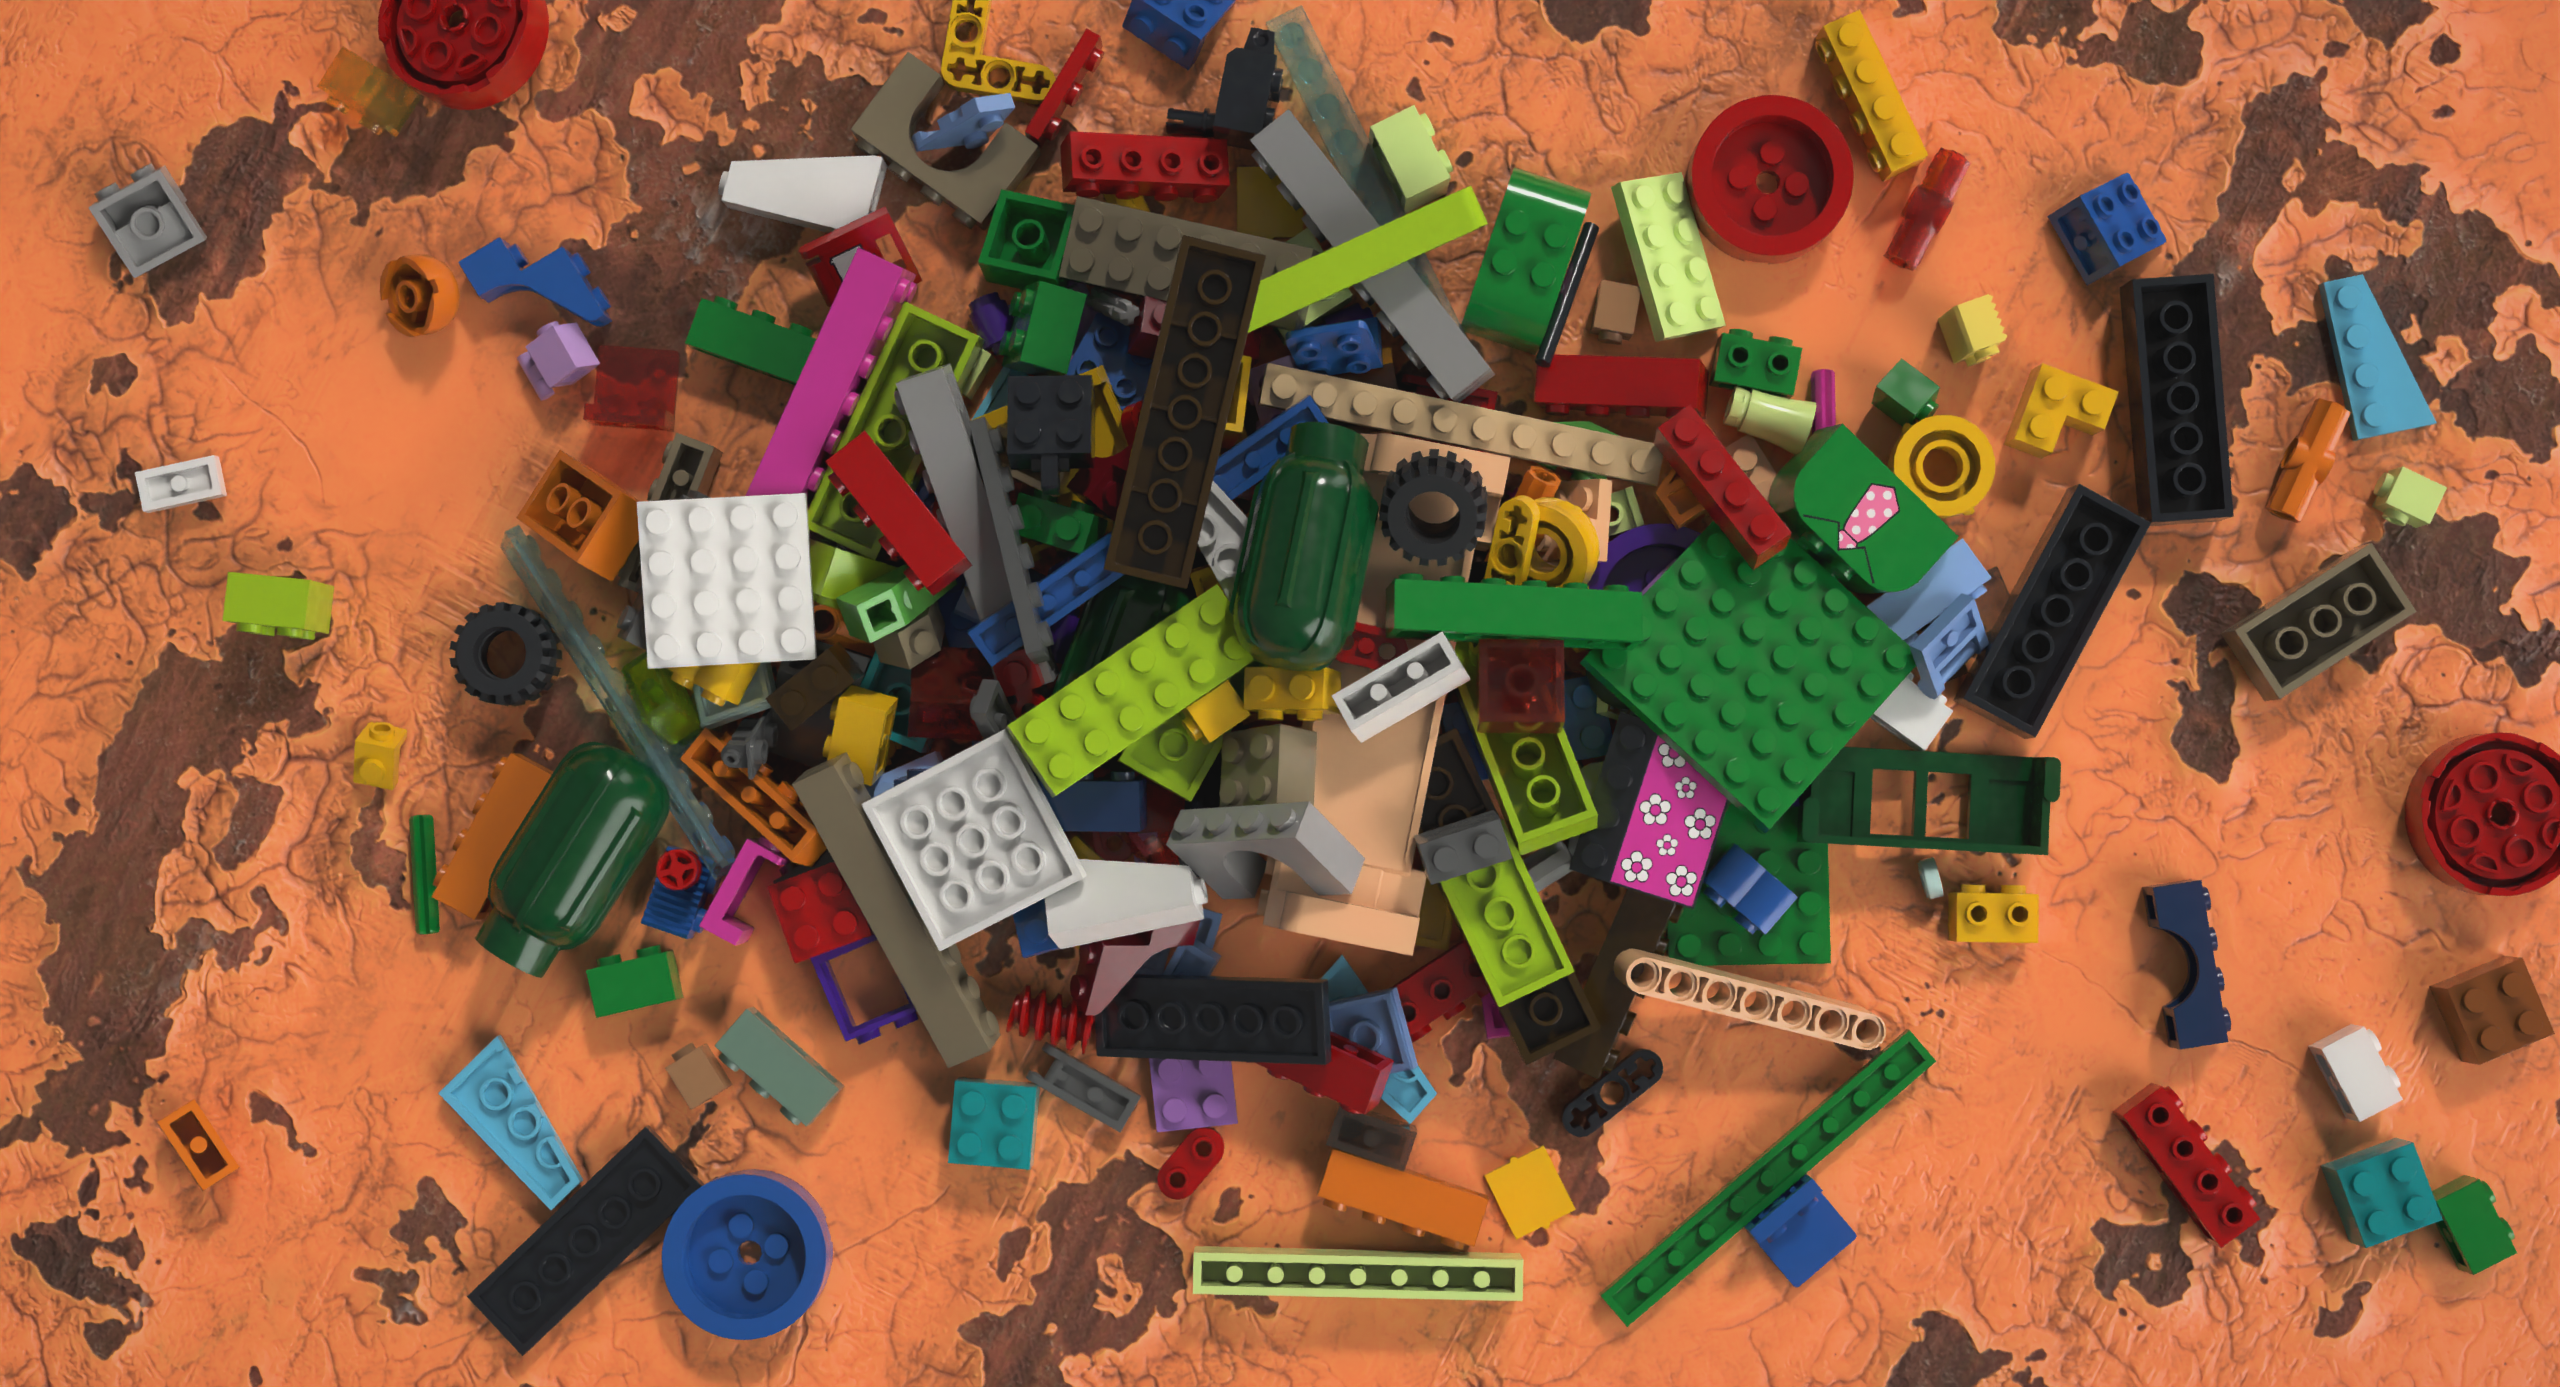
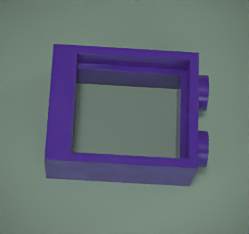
[810,934,919,1045]

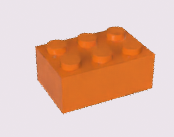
[516,450,639,582]

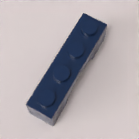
[2142,879,2231,1050]

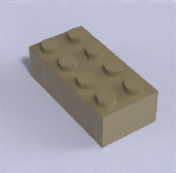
[2220,543,2417,701]

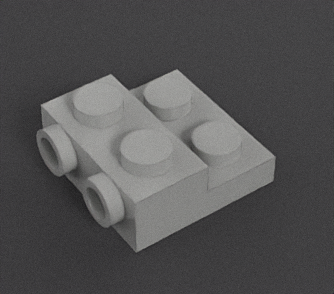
[88,163,207,278]

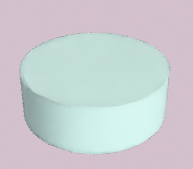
[1917,857,1944,900]

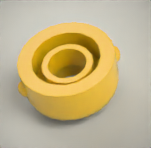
[1888,415,1995,519]
[1490,497,1600,589]

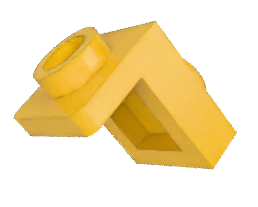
[353,722,407,790]

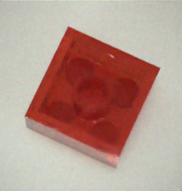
[1476,639,1565,733]

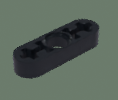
[1561,1049,1663,1137]

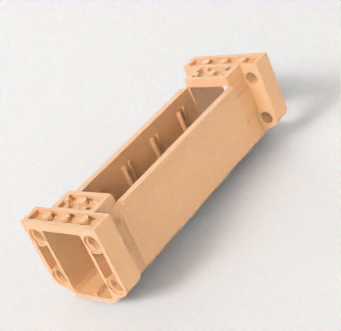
[1256,433,1511,956]

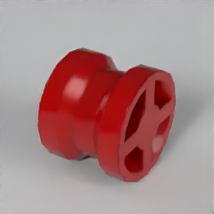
[656,849,703,890]

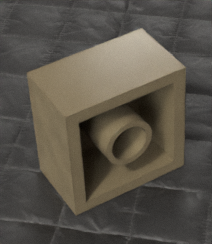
[1219,724,1317,807]

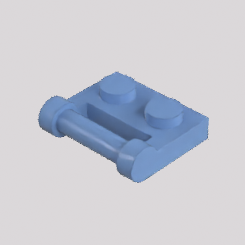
[1909,593,1989,699]

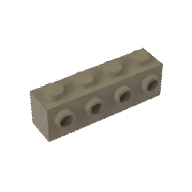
[618,433,723,593]

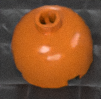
[379,255,460,337]

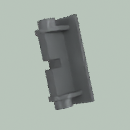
[721,708,779,779]

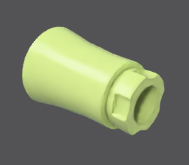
[1723,386,1816,455]

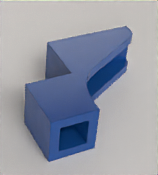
[458,237,612,327]

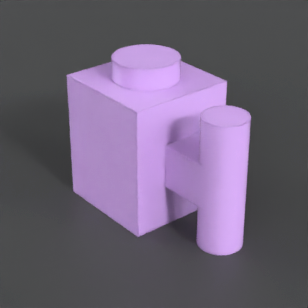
[517,321,600,401]

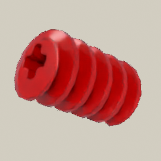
[1006,984,1095,1054]

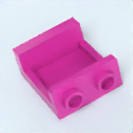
[699,835,791,946]

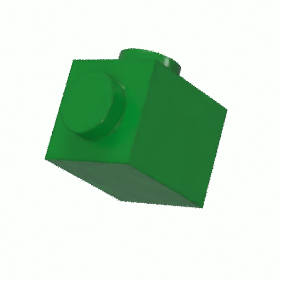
[1871,358,1940,427]

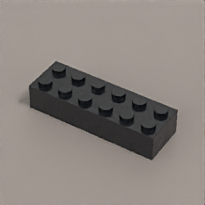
[2120,274,2234,526]
[1953,484,2151,739]

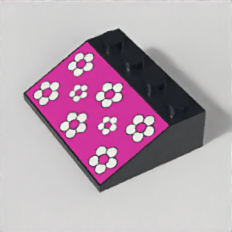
[1569,712,1730,909]

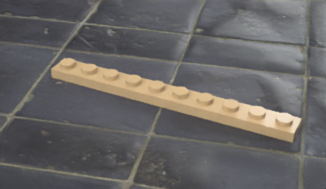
[1258,363,1663,486]

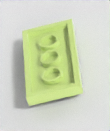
[1611,172,1726,342]

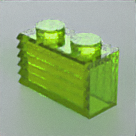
[621,651,701,745]

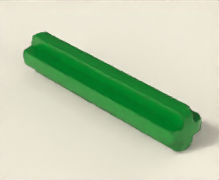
[409,815,440,935]

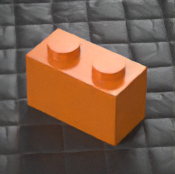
[157,1099,240,1192]

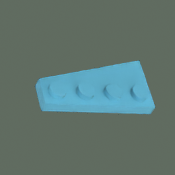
[2318,274,2437,441]
[1320,954,1437,1124]
[438,1035,583,1211]

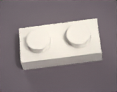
[135,455,227,513]

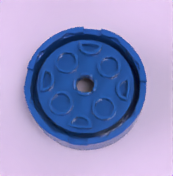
[662,1169,833,1340]

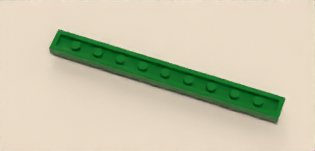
[1599,1029,1936,1327]

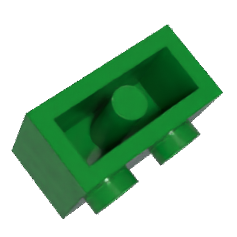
[1709,329,1803,399]
[1015,489,1108,554]

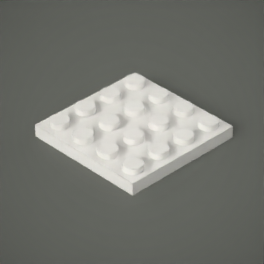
[637,493,817,669]
[861,729,1087,951]

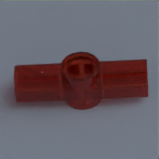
[1883,147,1971,271]

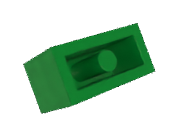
[586,945,684,1018]
[2432,1175,2517,1275]

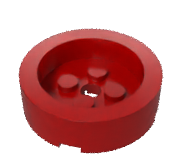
[378,0,549,110]
[1686,95,1854,264]
[2405,732,2560,896]

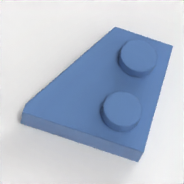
[912,93,1015,152]

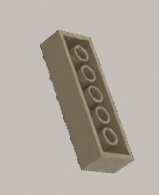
[1059,196,1320,331]

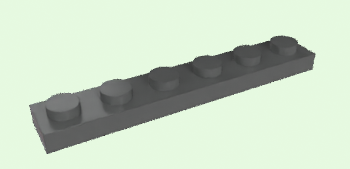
[969,417,1054,664]

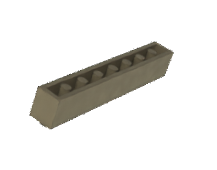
[792,752,1001,1068]

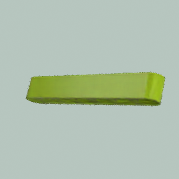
[1248,186,1488,333]

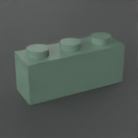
[714,1006,844,1127]

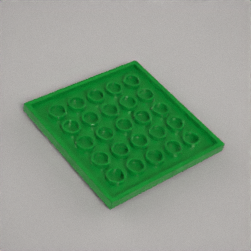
[1580,520,1916,833]

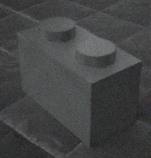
[1414,810,1512,885]

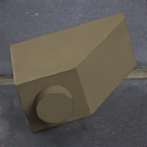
[873,601,945,669]

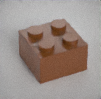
[2429,956,2555,1065]

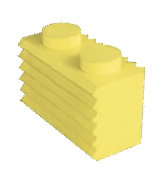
[1938,294,2007,367]

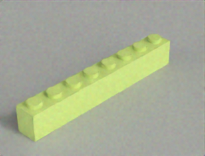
[1193,1246,1524,1301]

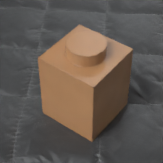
[1590,280,1641,345]
[665,1042,733,1109]

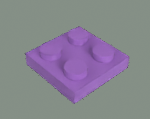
[1149,1058,1238,1132]

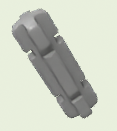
[1085,287,1140,326]

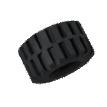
[1379,449,1487,566]
[449,602,562,706]

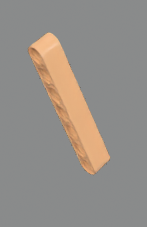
[1613,949,1886,1050]

